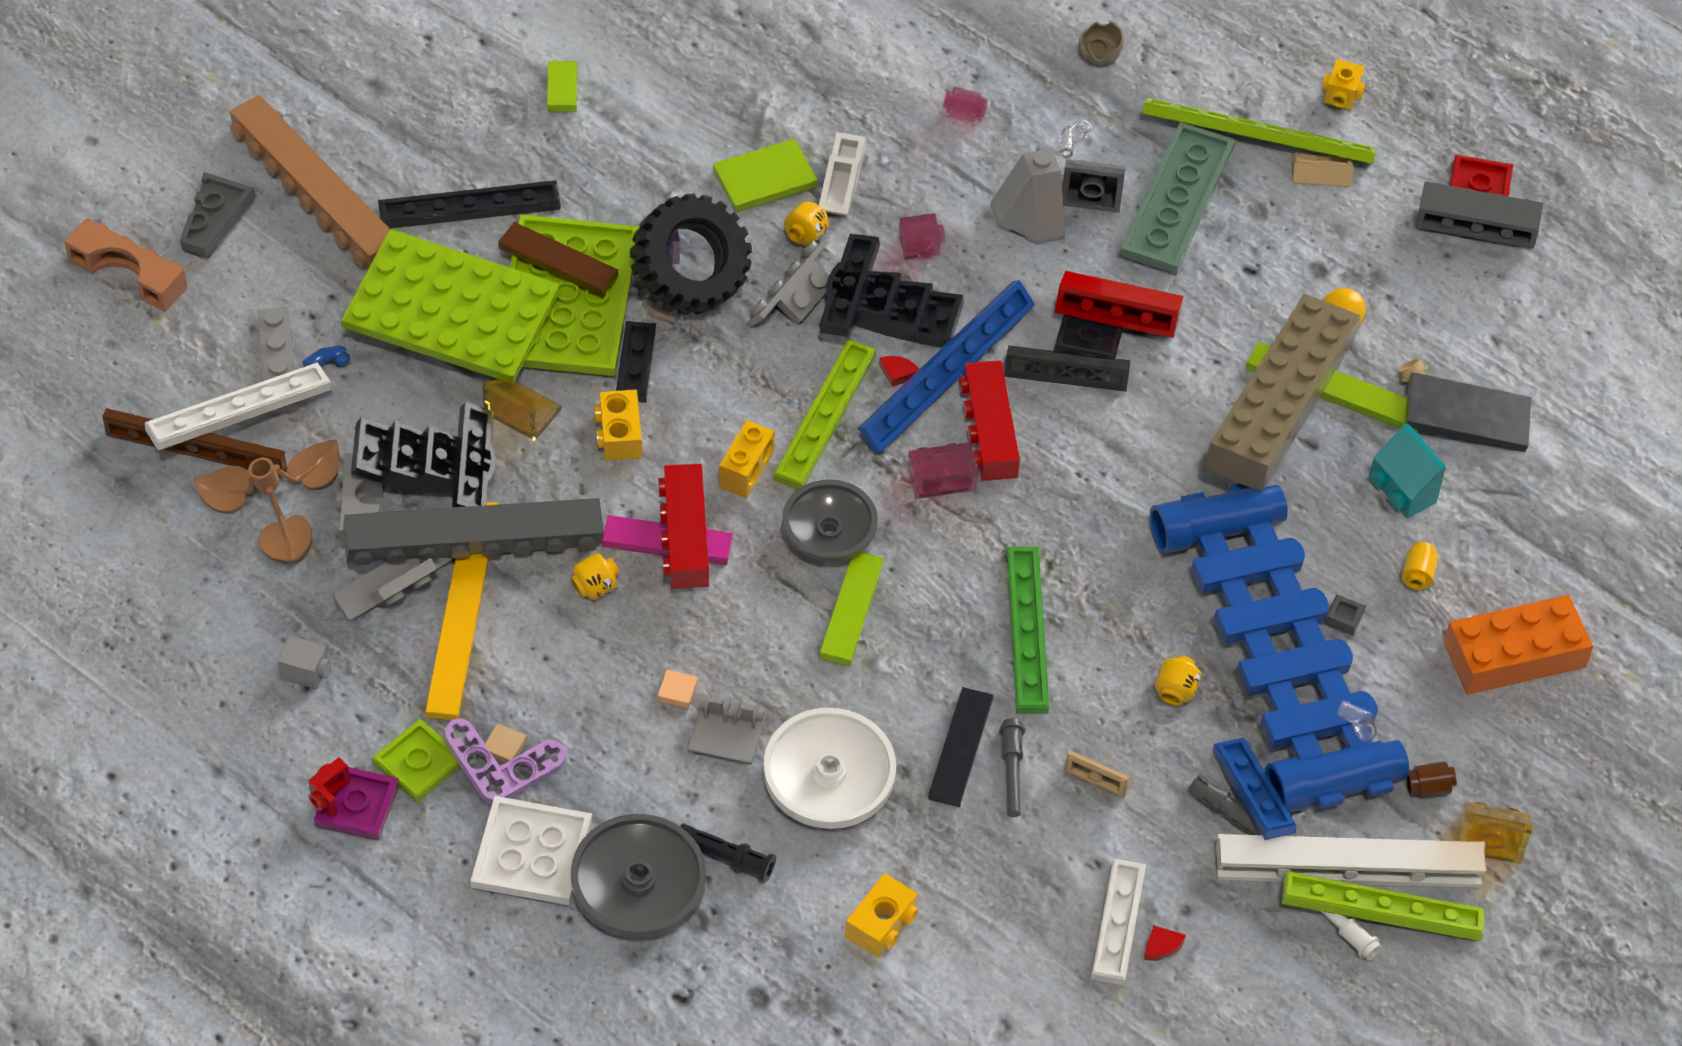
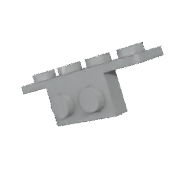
[747,237,830,327]
[332,556,454,621]

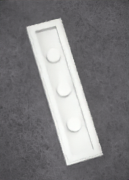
[1091,858,1146,986]

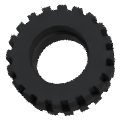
[630,193,752,316]

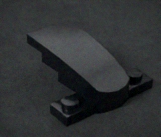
[819,233,964,347]
[351,402,496,507]

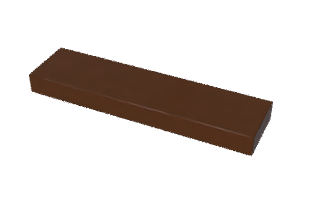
[498,222,618,296]

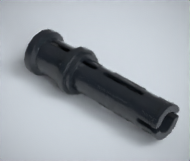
[680,823,776,883]

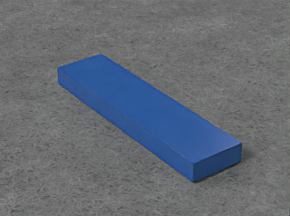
[1213,737,1297,840]

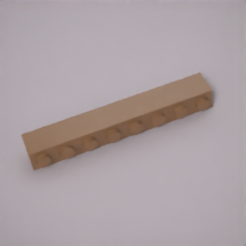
[230,95,390,271]

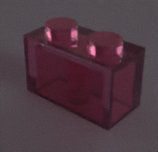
[907,442,978,499]

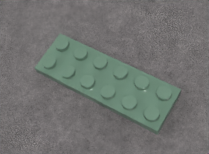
[1120,122,1235,274]

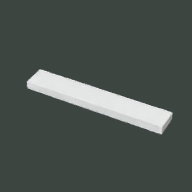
[145,362,331,450]

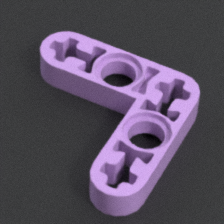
[444,719,566,805]

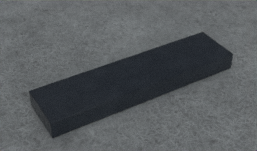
[928,687,994,808]

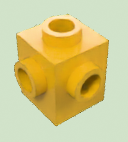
[1321,59,1366,110]

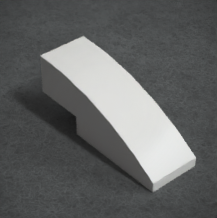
[819,132,866,217]

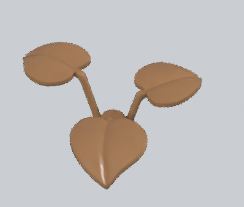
[194,439,340,563]

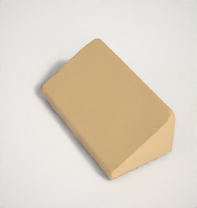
[1292,152,1354,187]
[1065,750,1134,798]

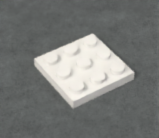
[470,796,592,906]

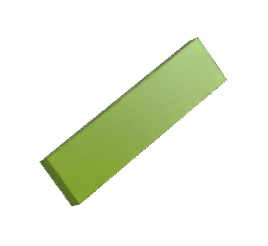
[819,552,884,666]

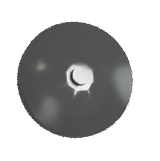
[571,814,706,939]

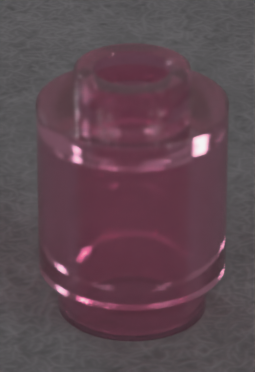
[943,86,988,122]

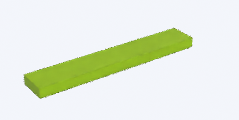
[773,339,876,490]
[1246,341,1420,434]
[1282,871,1484,941]

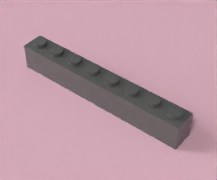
[343,498,604,565]

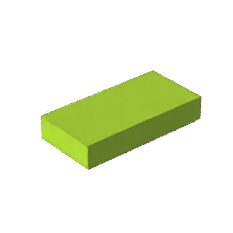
[547,61,578,112]

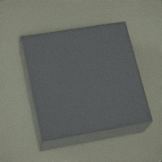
[1324,594,1366,636]

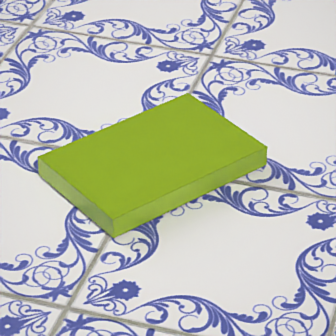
[713,138,818,213]

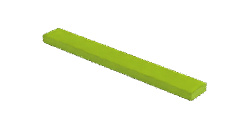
[1142,98,1376,164]

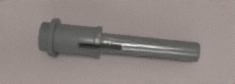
[999,718,1025,817]

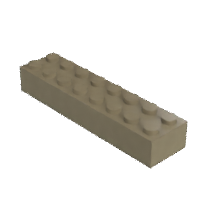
[1204,293,1360,491]

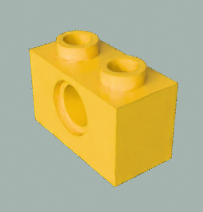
[845,873,919,958]

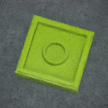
[371,719,461,804]

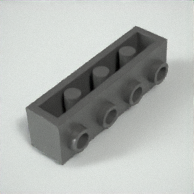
[1416,182,1543,249]

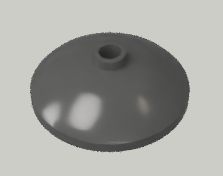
[782,479,878,561]

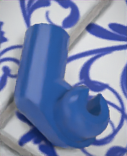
[302,345,350,367]

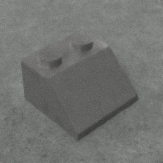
[1062,159,1126,213]

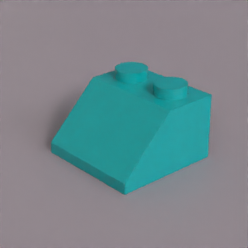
[1369,423,1446,519]

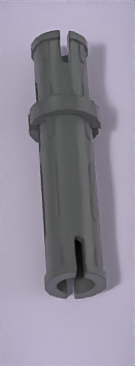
[1188,775,1261,835]

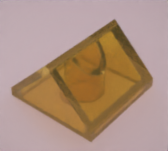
[482,380,562,441]

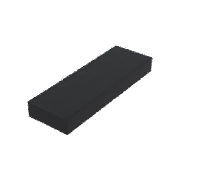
[616,321,656,403]

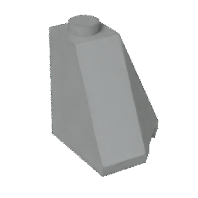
[990,148,1065,245]

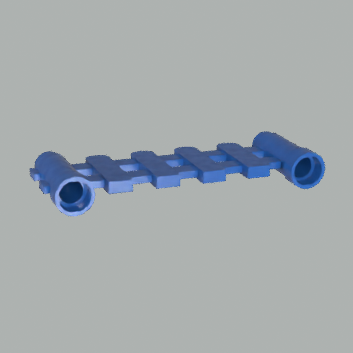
[1149,484,1409,813]

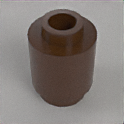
[1406,761,1457,798]

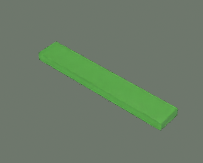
[1006,547,1049,714]

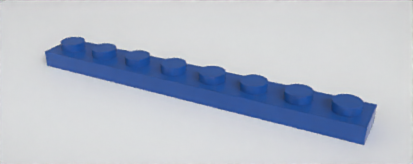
[858,280,1035,453]

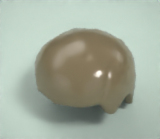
[1078,21,1124,65]

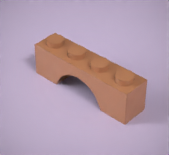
[64,218,187,312]

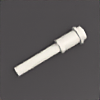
[1321,911,1382,961]

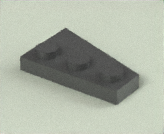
[180,172,256,257]

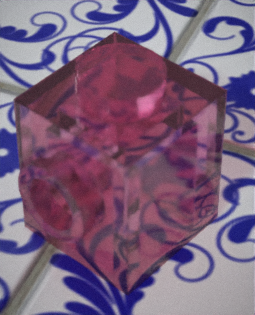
[898,213,945,260]

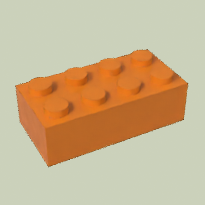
[1444,595,1593,695]

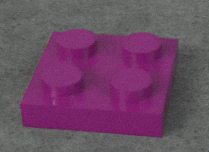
[314,767,399,841]

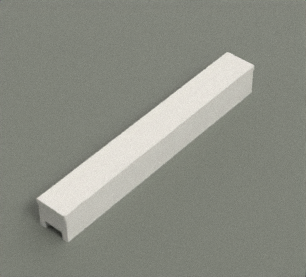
[1215,834,1486,888]

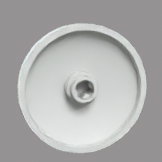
[763,708,896,829]

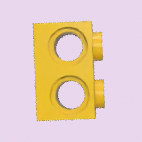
[594,390,642,461]
[719,420,775,498]

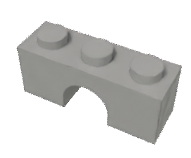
[334,453,384,549]

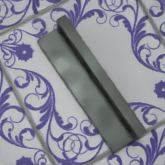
[1005,345,1130,392]

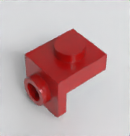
[308,757,350,817]

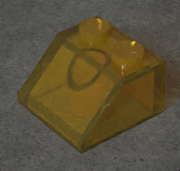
[1456,802,1533,864]

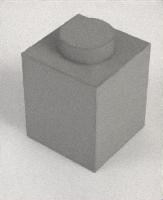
[277,635,331,689]

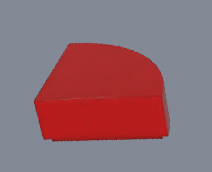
[879,356,919,387]
[1144,925,1186,961]

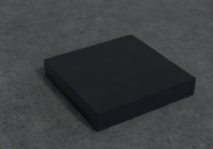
[1054,315,1123,360]

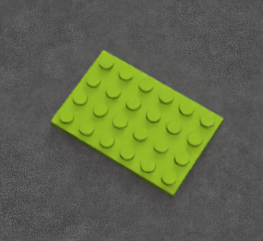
[510,214,640,376]
[341,229,560,384]

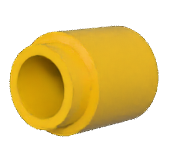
[1401,542,1439,590]

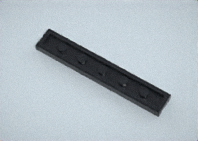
[378,180,561,229]

